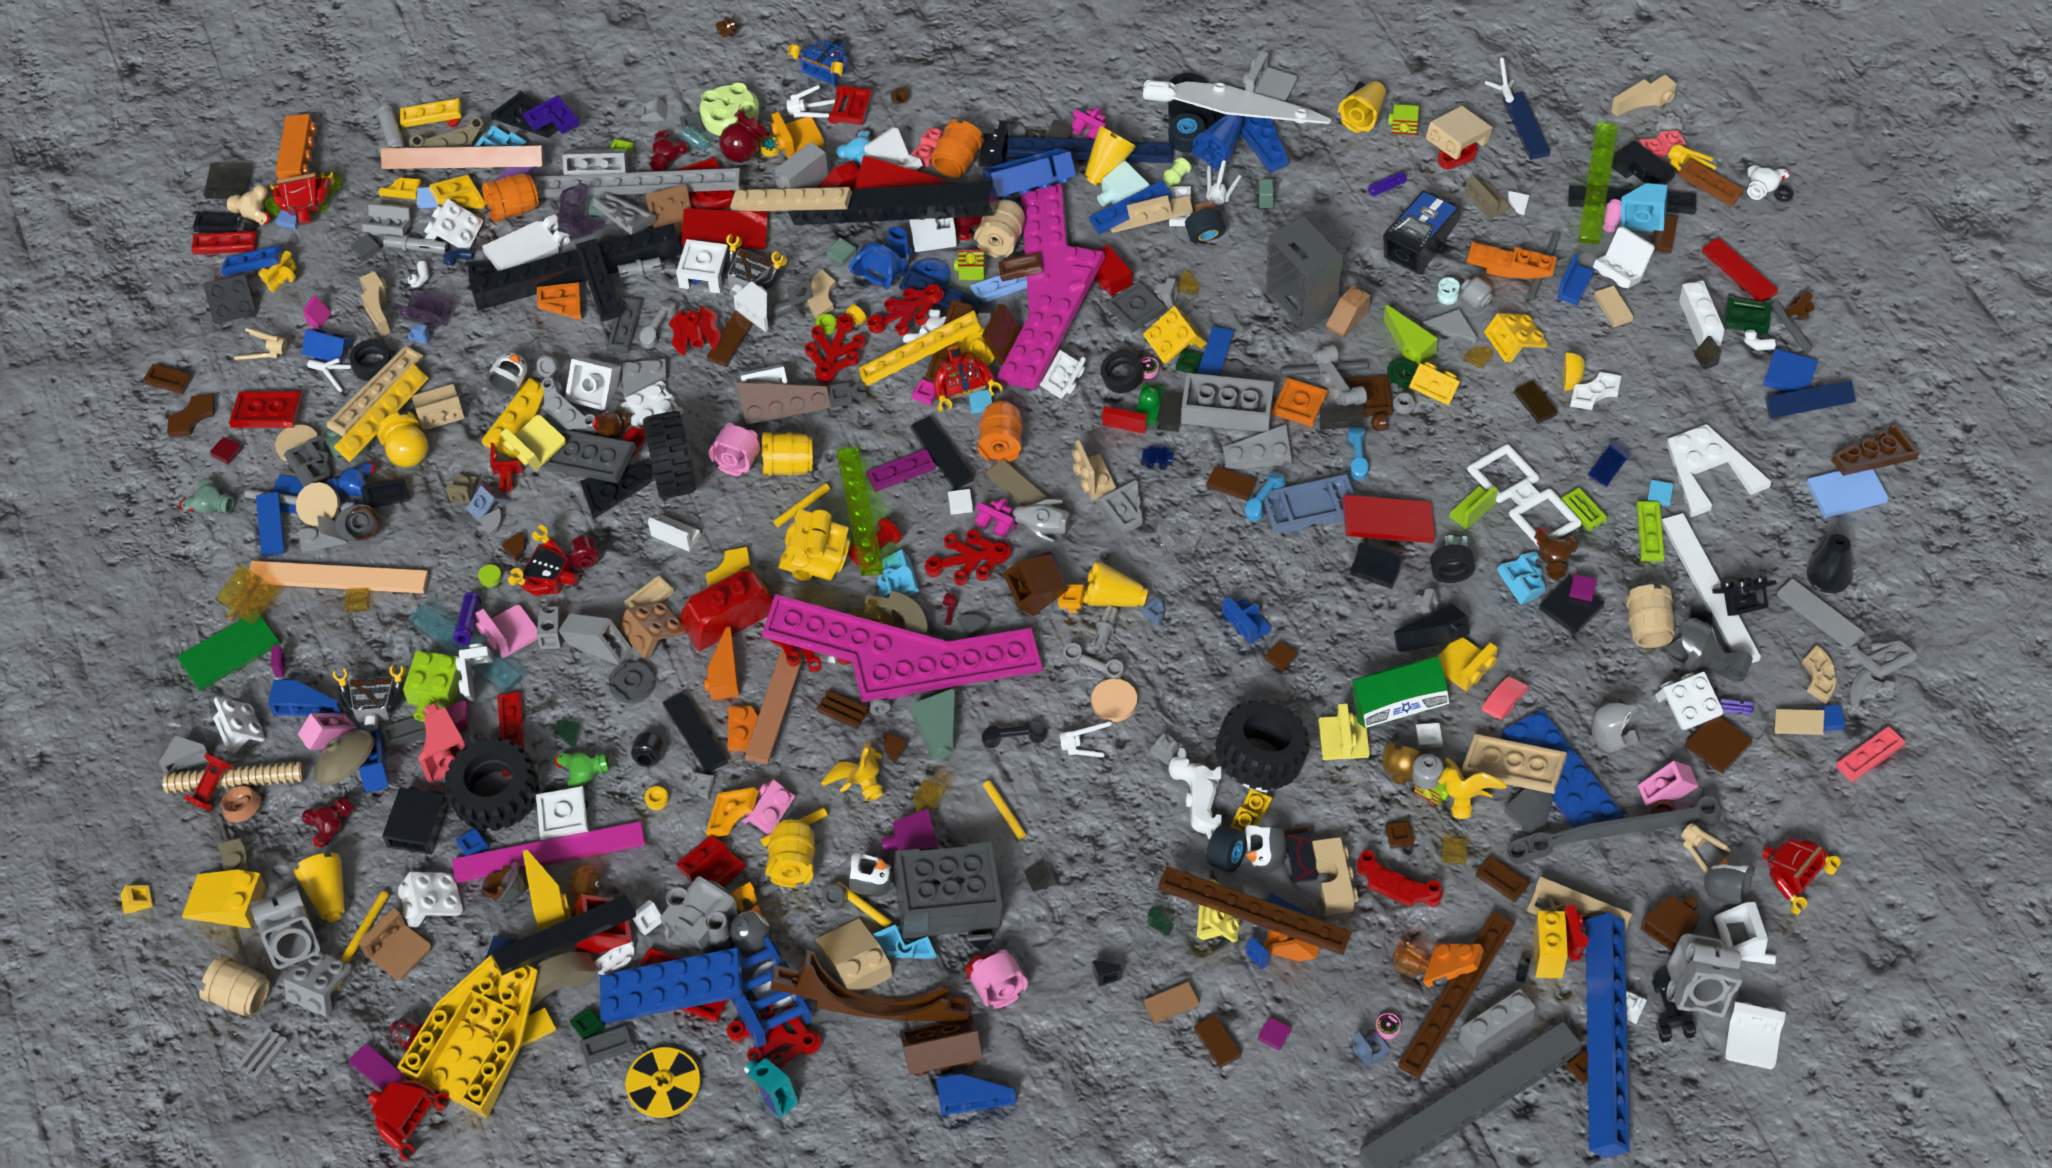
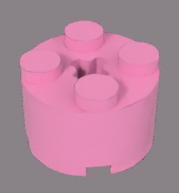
[709,423,760,476]
[971,950,1028,1008]

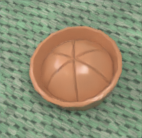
[221,786,261,822]

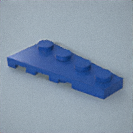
[1239,116,1288,173]

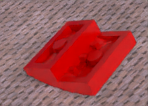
[676,834,745,887]

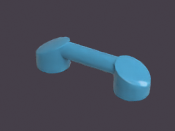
[1347,426,1369,480]
[1245,472,1286,522]

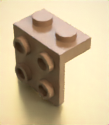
[645,184,692,236]
[618,602,686,658]
[359,908,431,980]

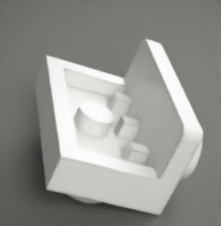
[1039,350,1086,399]

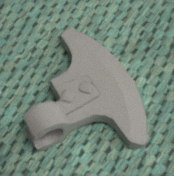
[1850,668,1896,707]

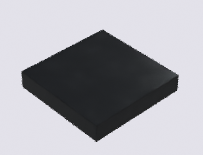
[1539,577,1605,635]

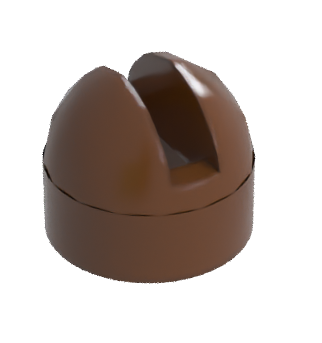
[890,87,908,104]
[1371,413,1387,431]

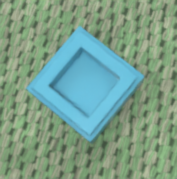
[969,390,992,414]
[1647,480,1673,506]

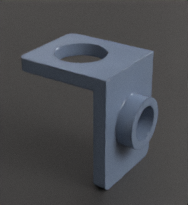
[467,485,510,521]
[1353,1031,1390,1066]

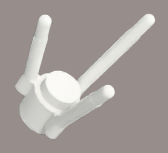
[787,85,835,118]
[1206,160,1242,205]
[1060,721,1112,757]

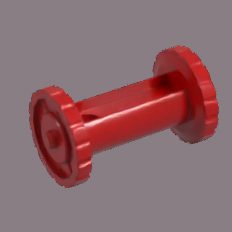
[848,518,902,571]
[183,753,234,811]

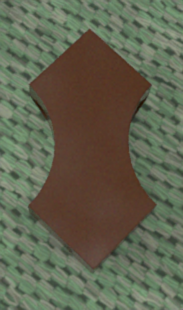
[167,394,214,437]

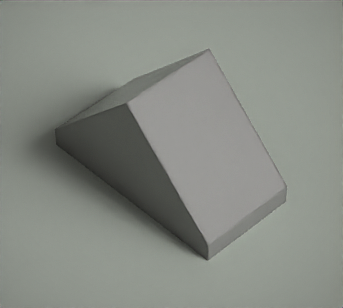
[159,735,208,775]

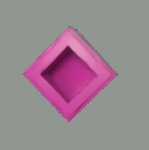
[303,295,331,328]
[445,701,469,729]

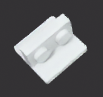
[213,696,266,754]

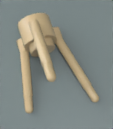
[234,328,287,360]
[1681,823,1731,874]

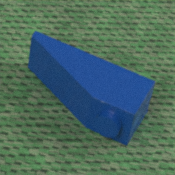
[268,678,342,716]
[359,729,389,792]
[936,1073,1016,1116]

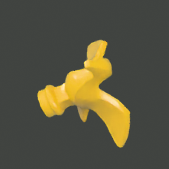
[821,739,883,801]
[1438,758,1507,819]

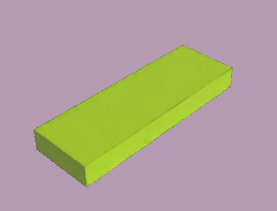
[1636,501,1664,561]

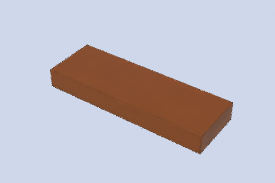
[1678,159,1744,207]

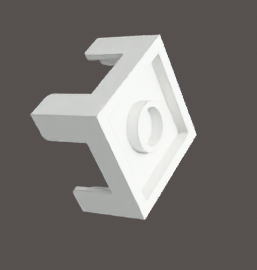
[676,239,728,293]

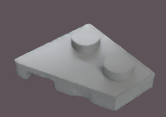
[622,359,667,401]
[1099,480,1142,535]
[1849,641,1916,678]

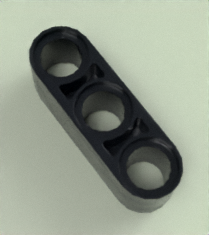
[1620,140,1675,185]

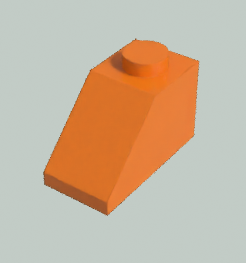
[1263,929,1320,962]

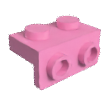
[741,779,795,835]

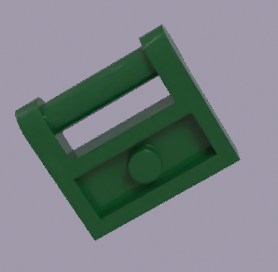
[1724,295,1772,334]

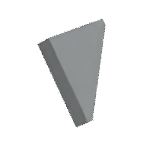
[1423,309,1477,344]

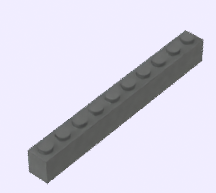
[1359,1022,1582,1168]

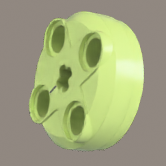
[700,83,759,136]

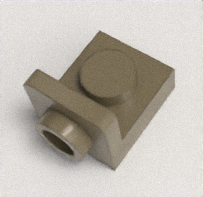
[446,474,478,503]
[218,838,250,871]

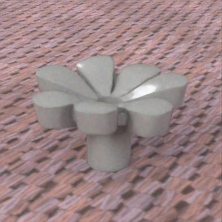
[1655,113,1683,132]

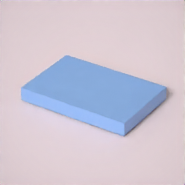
[1806,469,1888,518]

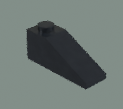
[1394,603,1470,652]

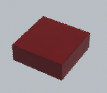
[210,436,242,465]

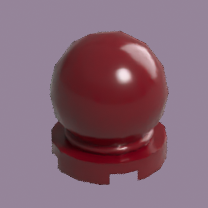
[719,109,771,163]

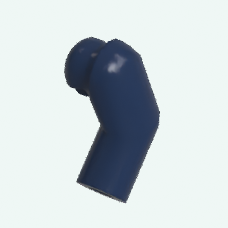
[442,248,474,265]

